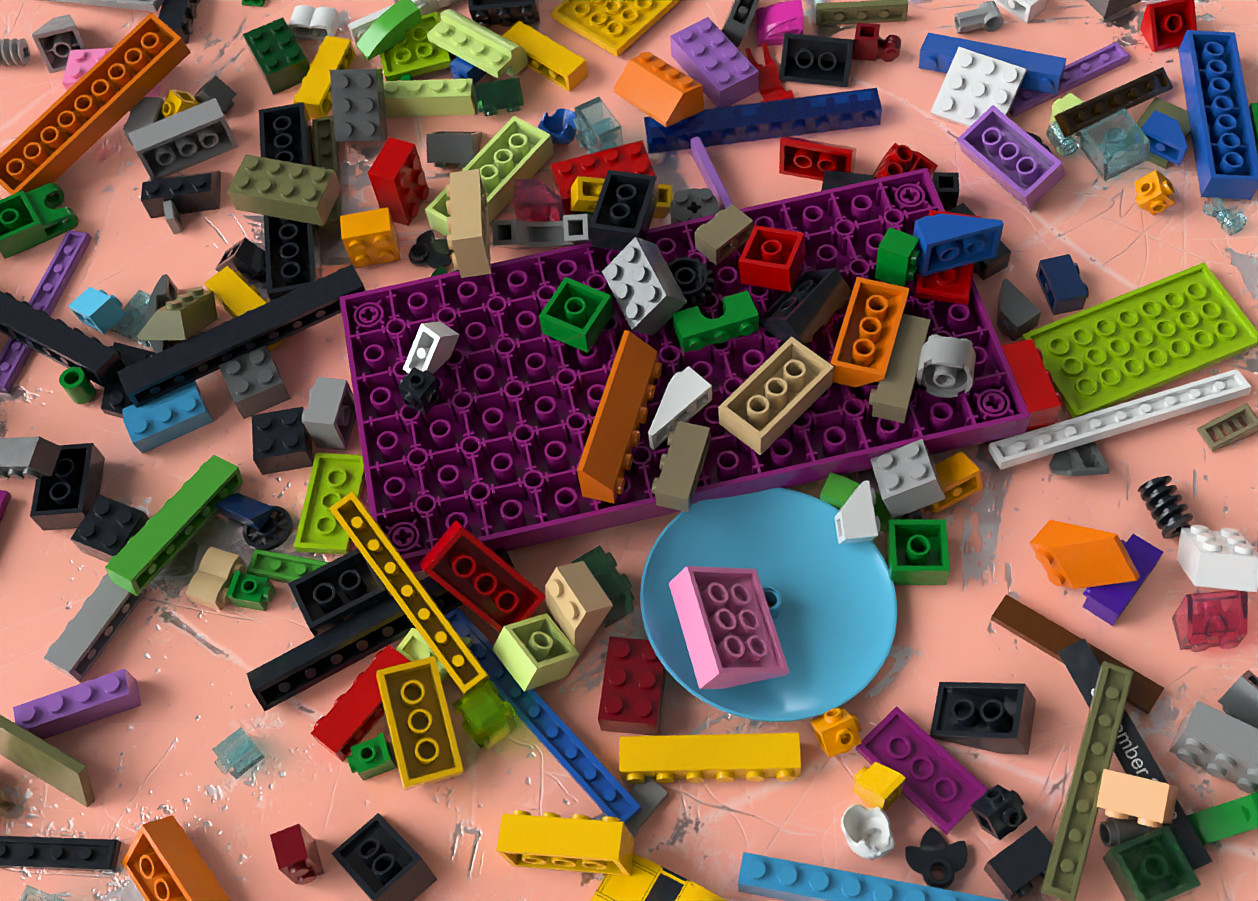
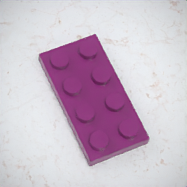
[855,706,989,835]

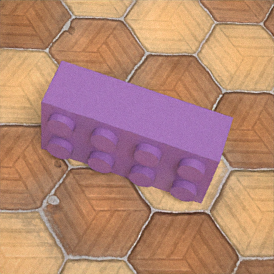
[670,17,759,111]
[957,105,1066,210]

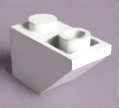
[834,481,880,544]

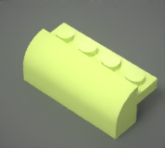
[427,9,528,78]

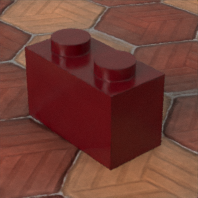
[270,823,324,885]

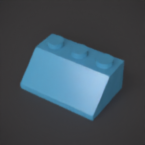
[122,380,214,454]

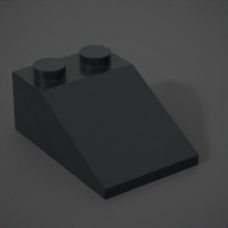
[930,682,1036,755]
[331,813,437,901]

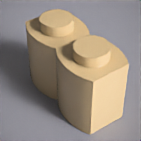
[186,547,246,611]

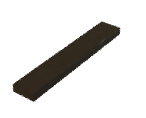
[1054,67,1173,138]

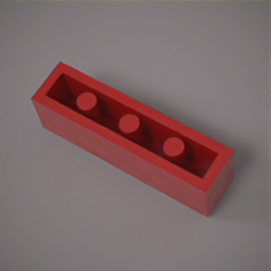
[311,645,411,762]

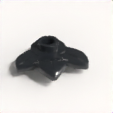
[409,230,453,269]
[905,827,968,889]

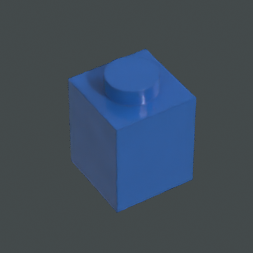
[450,56,487,85]

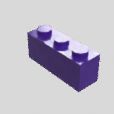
[1082,533,1163,626]

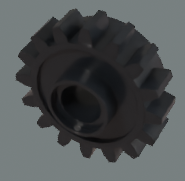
[666,256,714,310]

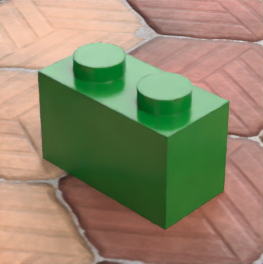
[875,227,921,287]

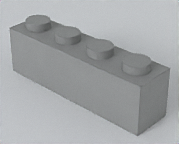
[43,573,148,682]

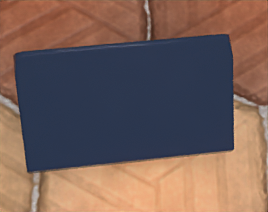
[214,493,275,530]

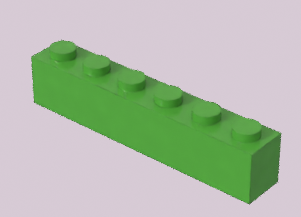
[105,455,243,596]

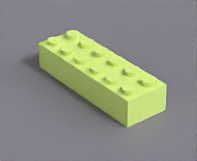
[425,116,554,237]

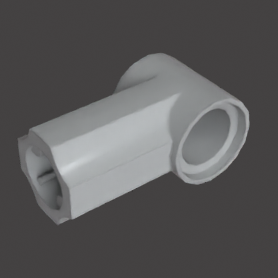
[954,0,1004,33]

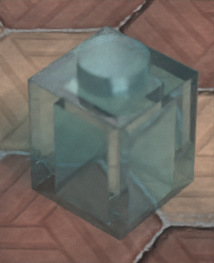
[212,727,265,779]

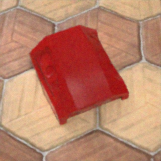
[873,143,938,180]

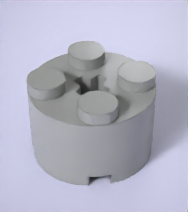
[916,335,976,398]

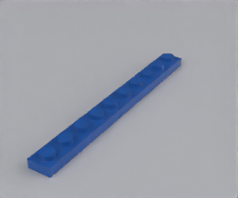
[445,607,642,825]

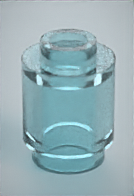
[1046,121,1079,156]

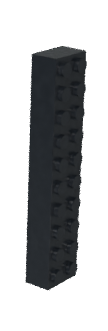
[258,102,322,301]

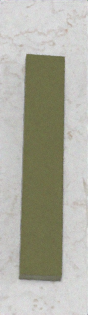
[312,116,344,230]

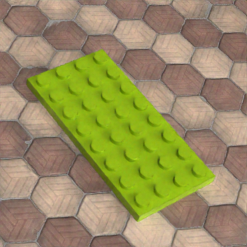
[1021,262,1258,418]

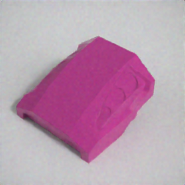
[755,0,804,47]

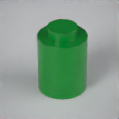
[59,367,96,404]

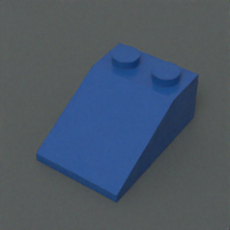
[913,214,1004,277]

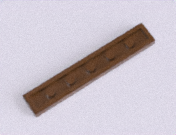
[990,594,1164,714]

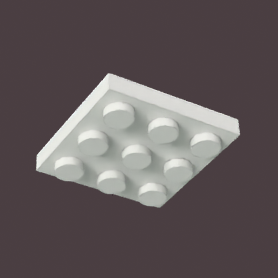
[930,47,1026,128]

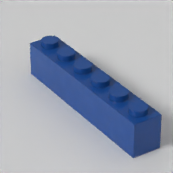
[919,32,1067,95]

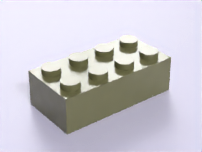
[227,155,341,226]

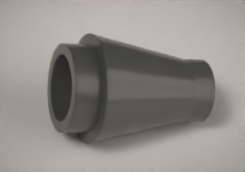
[1099,817,1151,849]

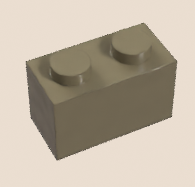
[695,204,753,266]

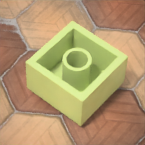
[492,613,580,692]

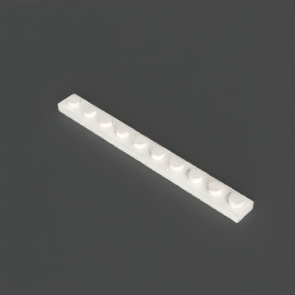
[988,369,1252,470]

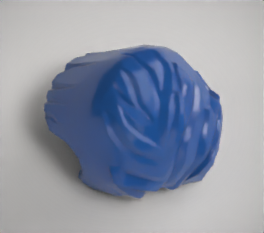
[538,108,578,145]

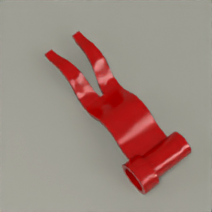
[745,43,796,115]

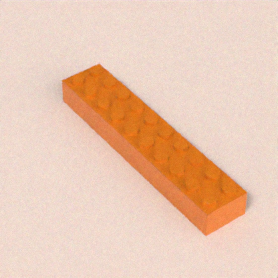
[0,12,191,195]

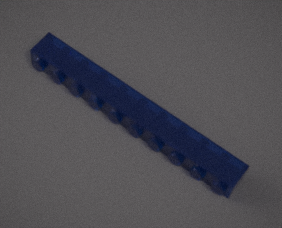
[644,88,882,154]

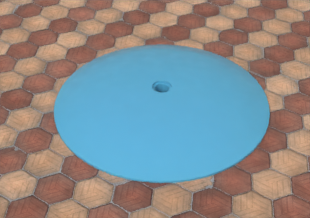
[640,488,897,722]

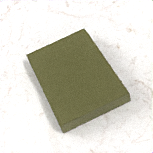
[1120,97,1191,169]

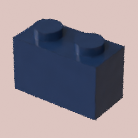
[1036,254,1089,315]

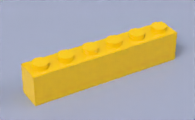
[619,733,801,784]

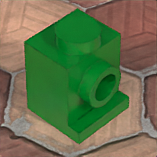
[227,570,275,611]
[347,733,396,781]

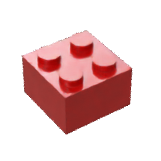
[738,225,806,292]

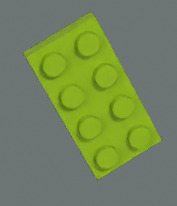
[294,453,365,555]

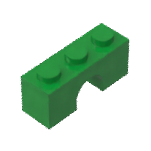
[672,291,759,353]

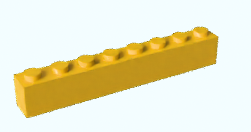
[329,491,491,695]

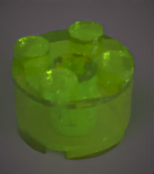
[452,680,517,752]

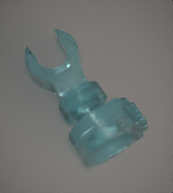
[1203,197,1247,236]

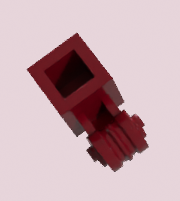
[853,22,901,62]

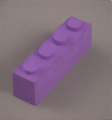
[13,668,142,740]

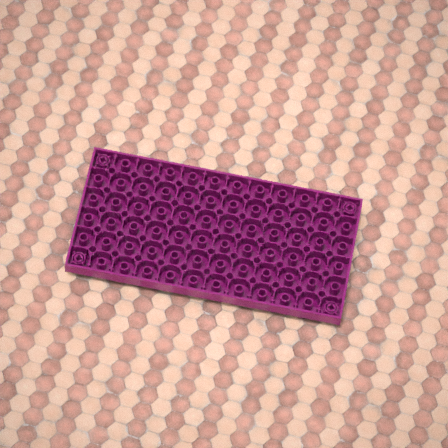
[339,168,1031,572]

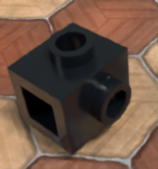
[398,367,441,415]
[970,784,1028,841]

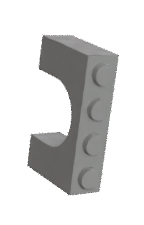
[492,214,593,250]

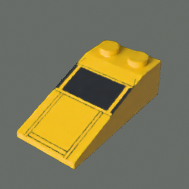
[590,852,726,901]

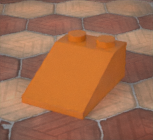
[1030,520,1140,589]

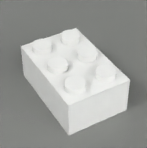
[1176,525,1258,592]

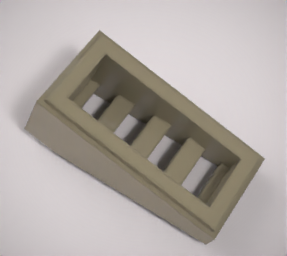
[1197,403,1258,452]

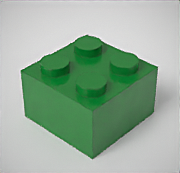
[539,277,614,353]
[886,519,950,585]

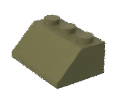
[137,287,218,340]

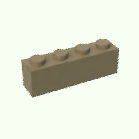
[869,314,930,423]

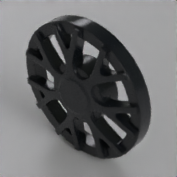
[243,505,293,551]

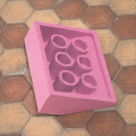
[669,566,790,689]

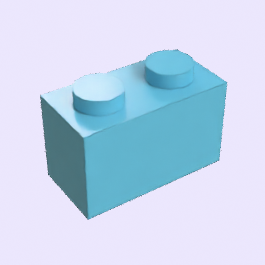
[68,287,126,334]

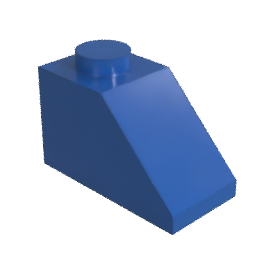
[1135,110,1188,166]

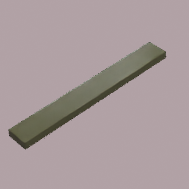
[1041,661,1134,901]

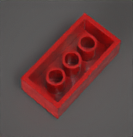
[551,140,656,215]
[419,520,546,633]

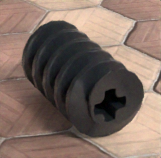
[1138,475,1194,539]

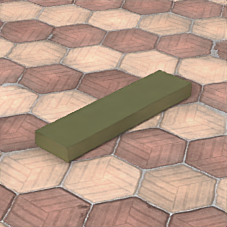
[816,0,908,26]

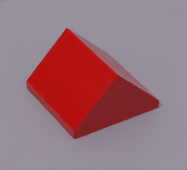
[1140,0,1197,52]

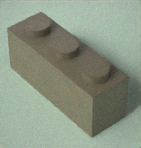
[652,421,711,513]

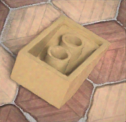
[545,561,613,658]

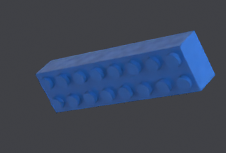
[1178,30,1258,200]

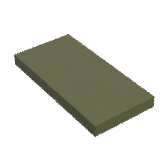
[0,714,95,808]

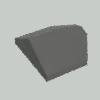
[1049,442,1110,476]

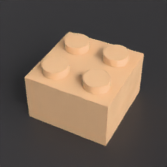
[1097,769,1179,828]

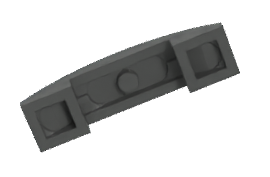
[146,274,177,353]

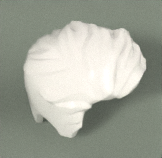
[841,803,895,860]

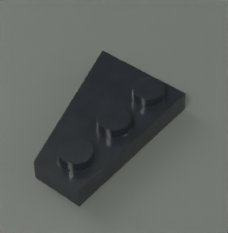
[101,342,155,418]

